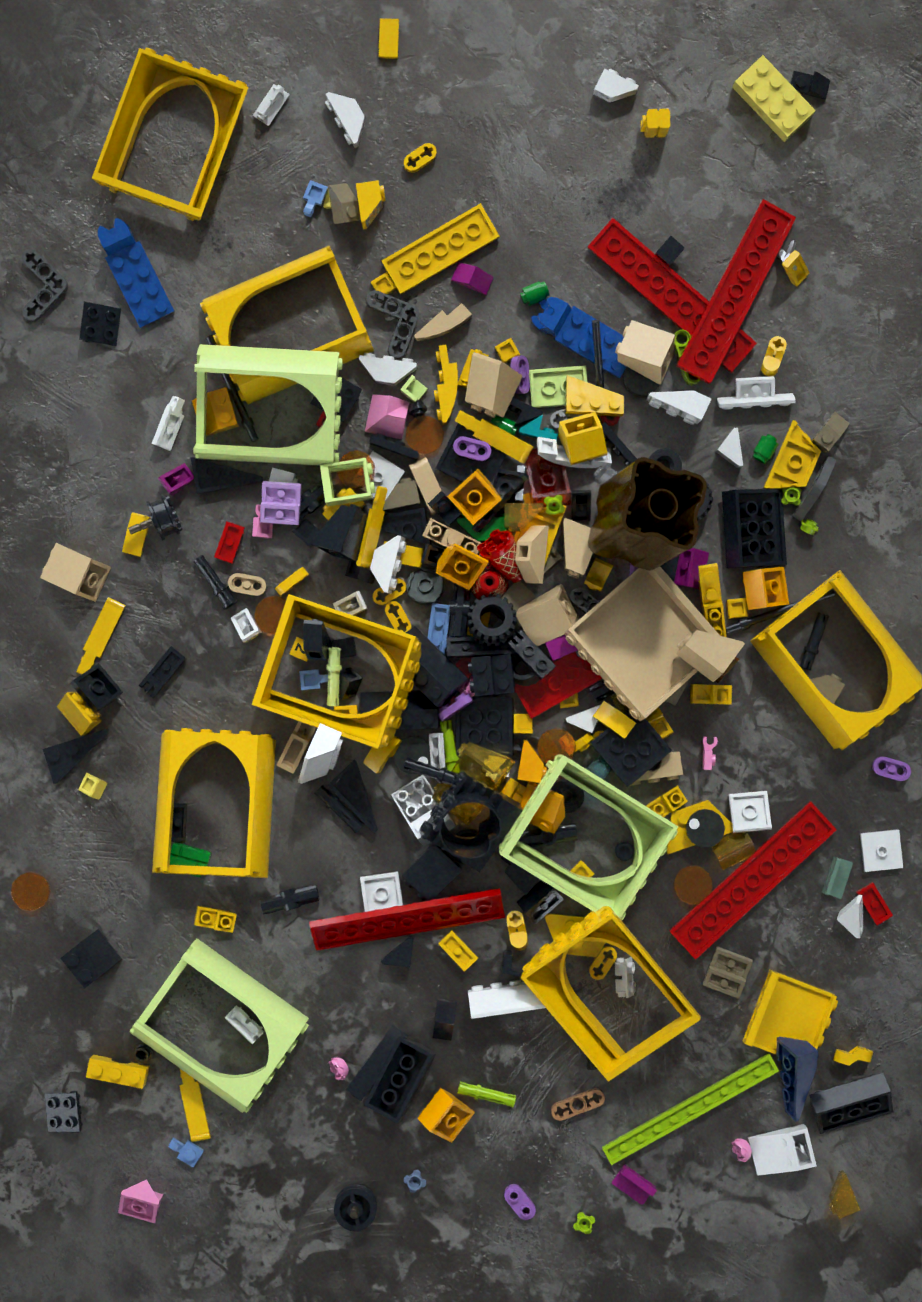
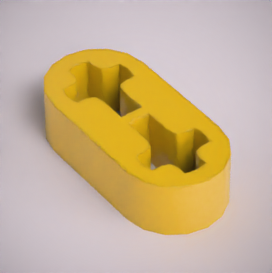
[404,143,437,173]
[275,567,309,596]
[373,578,406,605]
[385,601,411,633]
[589,946,617,980]

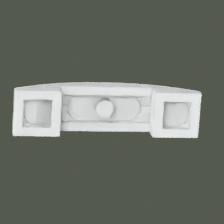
[537,437,612,468]

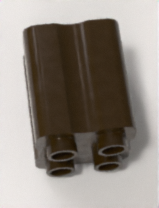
[588,457,707,571]

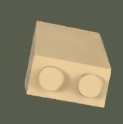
[615,320,675,385]
[465,352,522,418]
[562,518,593,579]
[40,543,111,602]
[516,584,579,646]
[676,630,745,682]

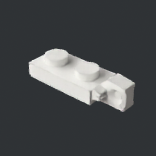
[152,396,185,451]

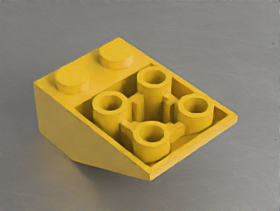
[57,692,102,736]

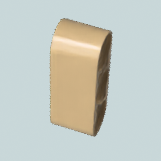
[409,457,441,515]

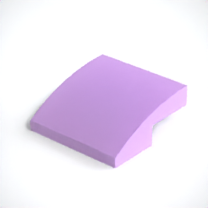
[260,481,302,525]

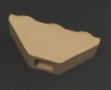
[422,518,481,554]
[515,526,549,584]

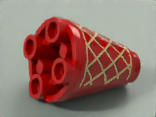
[477,529,523,583]
[471,565,508,600]

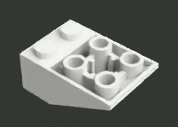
[646,391,711,425]
[391,775,456,847]
[748,1124,817,1176]

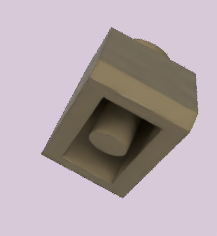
[328,183,361,224]
[811,412,850,453]
[383,478,420,511]
[810,674,845,704]

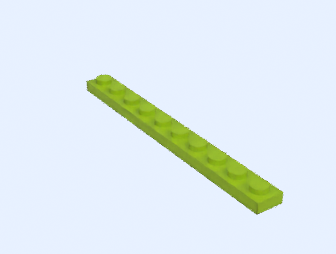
[602,1053,779,1165]

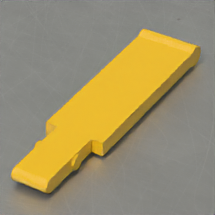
[455,410,533,464]
[356,486,387,568]
[76,597,126,675]
[179,1069,211,1142]

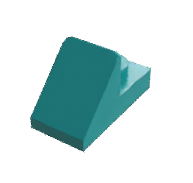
[519,415,558,441]

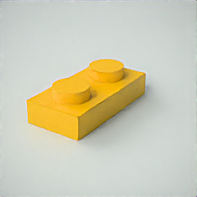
[438,930,478,972]

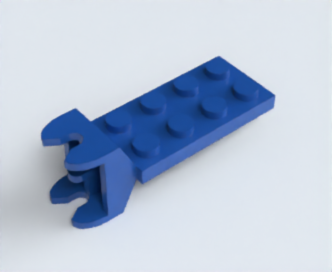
[98,218,174,328]
[531,297,627,378]

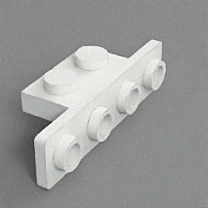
[717,376,796,410]

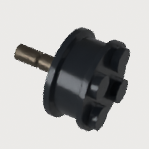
[128,495,183,541]
[334,1184,377,1231]

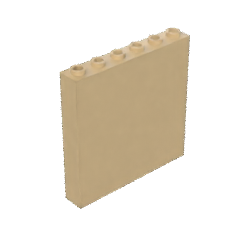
[564,567,720,721]

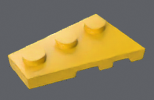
[566,375,624,417]

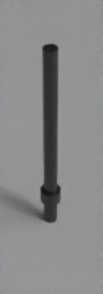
[206,335,259,442]
[726,589,835,634]

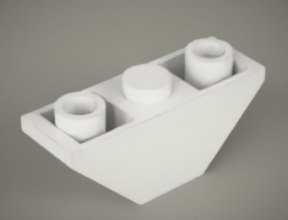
[325,92,365,148]
[359,353,417,386]
[370,535,406,594]

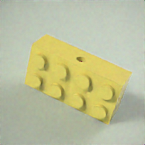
[732,55,816,142]

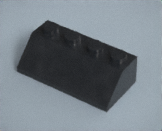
[406,626,469,707]
[360,690,438,730]
[364,1036,436,1124]
[809,1073,893,1134]

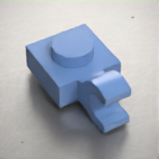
[303,180,328,217]
[299,669,328,690]
[168,1138,204,1167]

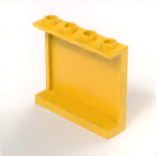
[742,969,838,1054]

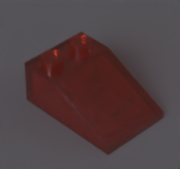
[525,448,571,509]

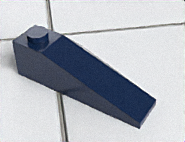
[776,1036,819,1122]

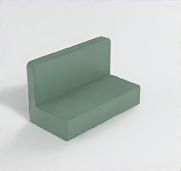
[822,856,853,899]

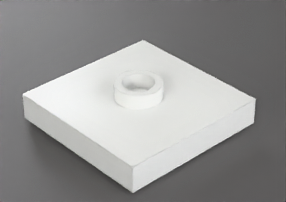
[352,451,405,500]
[728,791,772,833]
[860,829,903,872]
[360,871,403,912]

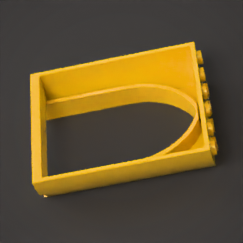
[92,48,248,221]
[200,246,374,405]
[750,570,922,750]
[252,594,421,749]
[152,728,276,878]
[521,906,701,1082]

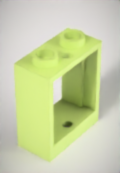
[320,458,376,506]

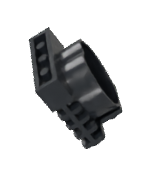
[420,771,523,873]

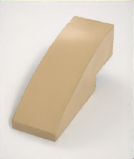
[414,303,472,341]
[277,721,317,774]

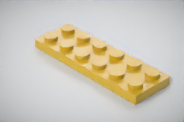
[381,203,500,295]

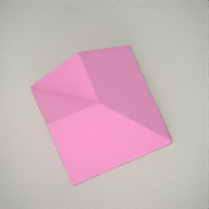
[365,394,410,440]
[118,1179,163,1223]

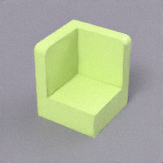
[400,375,428,403]

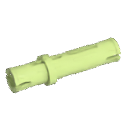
[326,647,342,706]

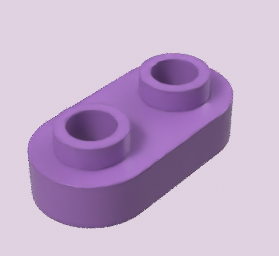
[510,355,530,395]
[453,437,491,461]
[438,693,474,722]
[872,756,911,781]
[504,1184,536,1220]

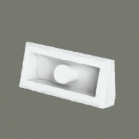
[429,733,445,768]

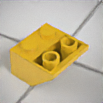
[558,412,608,465]

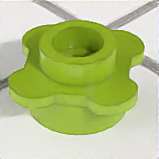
[781,487,801,506]
[544,495,565,515]
[800,518,819,535]
[573,1212,595,1234]

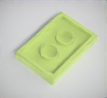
[529,365,588,408]

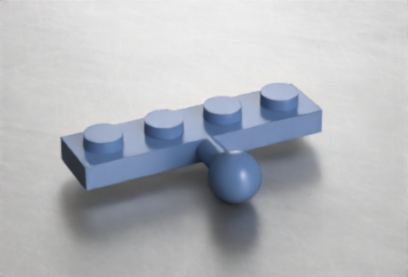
[427,603,450,655]

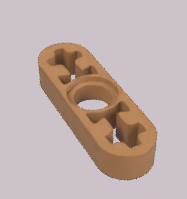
[551,1088,605,1121]

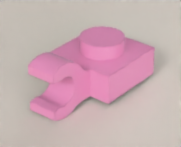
[252,505,273,538]
[702,737,718,770]

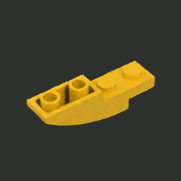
[434,345,458,425]
[698,563,727,637]

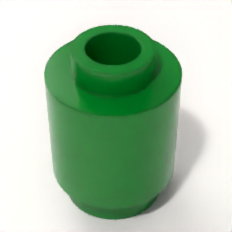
[520,281,550,306]
[490,416,518,436]
[752,434,779,464]

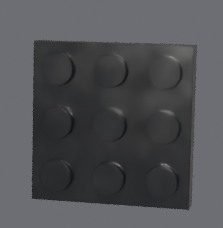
[435,423,507,482]
[456,698,514,756]
[590,710,672,788]

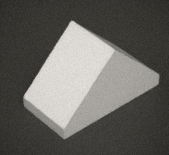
[716,428,743,468]
[333,591,367,615]
[231,608,262,643]
[565,704,601,733]
[837,895,863,938]

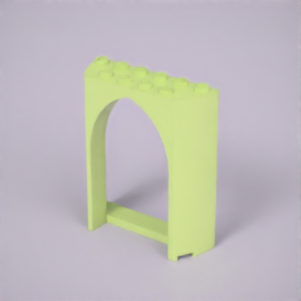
[193,344,343,466]
[499,754,678,921]
[129,938,309,1113]

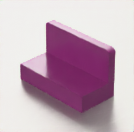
[674,548,709,589]
[612,1164,657,1205]

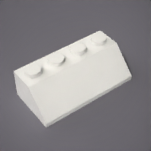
[298,724,343,784]
[468,980,546,1019]

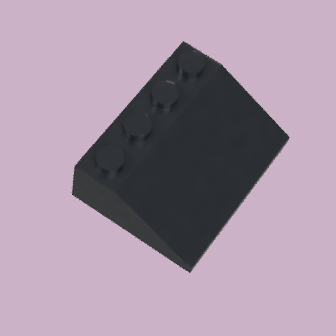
[722,489,787,568]

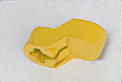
[761,336,787,376]
[507,911,528,951]
[833,1046,873,1066]

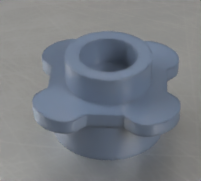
[404,1170,426,1193]

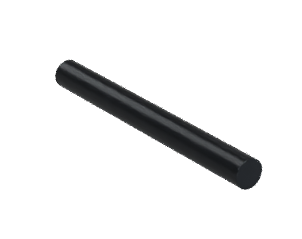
[592,320,604,388]

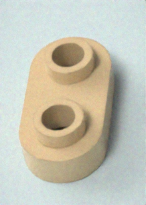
[228,573,267,596]

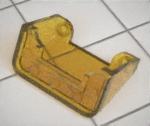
[432,742,516,826]

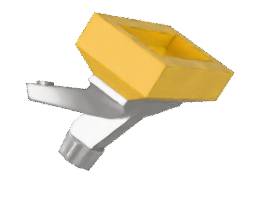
[777,240,810,287]

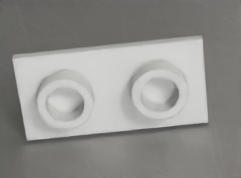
[253,84,290,126]
[614,957,636,998]
[225,1005,264,1044]

